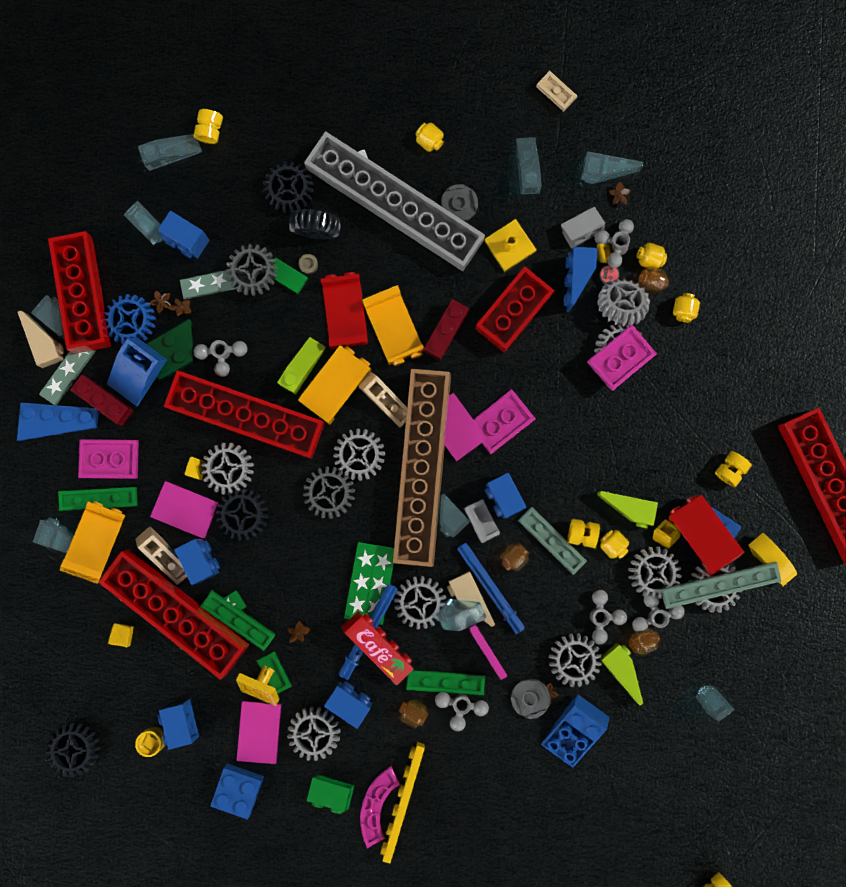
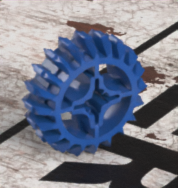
[104,294,156,345]

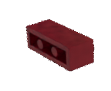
[424,299,469,361]
[70,375,134,426]

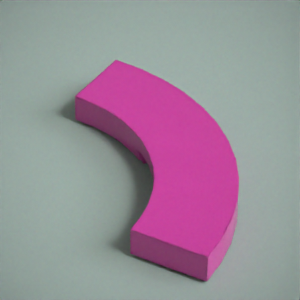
[360,766,400,848]

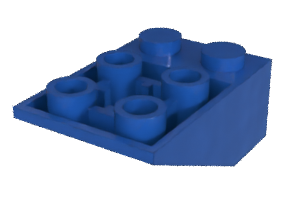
[564,247,597,312]
[107,337,167,406]
[541,695,610,768]

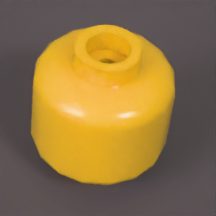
[415,123,444,152]
[637,243,667,270]
[673,293,700,322]
[600,530,629,559]

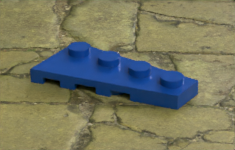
[17,403,99,441]

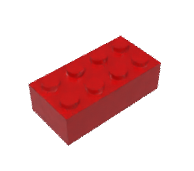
[475,267,555,353]

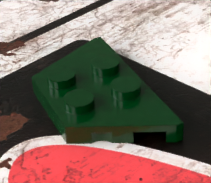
[147,319,194,381]

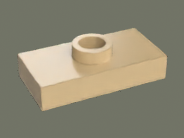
[536,71,577,112]

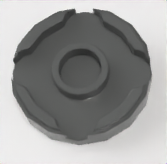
[441,184,478,222]
[511,679,550,719]

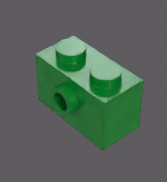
[307,775,354,814]

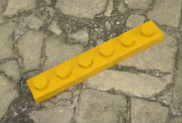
[380,742,425,863]

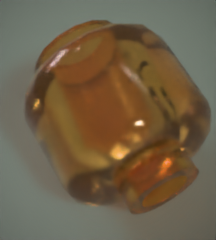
[639,267,669,293]
[501,543,529,572]
[629,628,660,656]
[398,699,428,728]

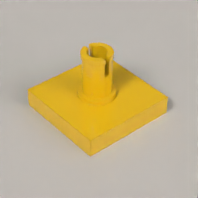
[484,219,536,272]
[236,666,279,706]

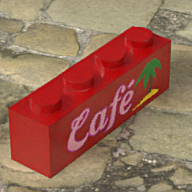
[342,611,414,685]

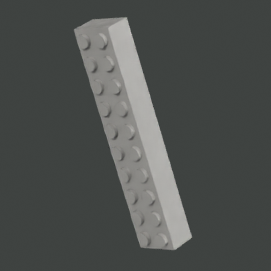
[304,131,485,271]

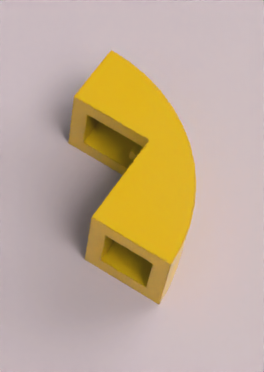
[749,533,797,586]

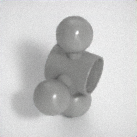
[595,219,634,268]
[194,340,247,377]
[590,590,627,644]
[633,592,684,633]
[435,692,489,731]

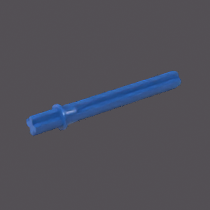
[457,543,525,634]
[339,584,397,680]

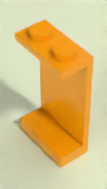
[362,285,424,366]
[298,346,371,425]
[60,501,125,584]

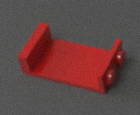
[321,272,368,349]
[668,494,744,576]

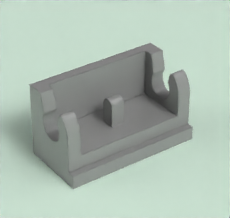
[561,207,605,249]
[464,499,500,543]

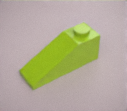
[277,337,326,395]
[597,491,658,528]
[599,643,643,705]

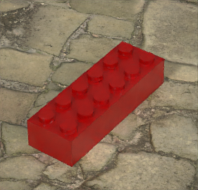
[48,231,111,354]

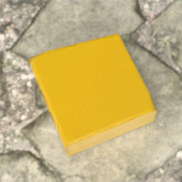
[184,457,207,480]
[653,520,681,549]
[108,623,134,647]

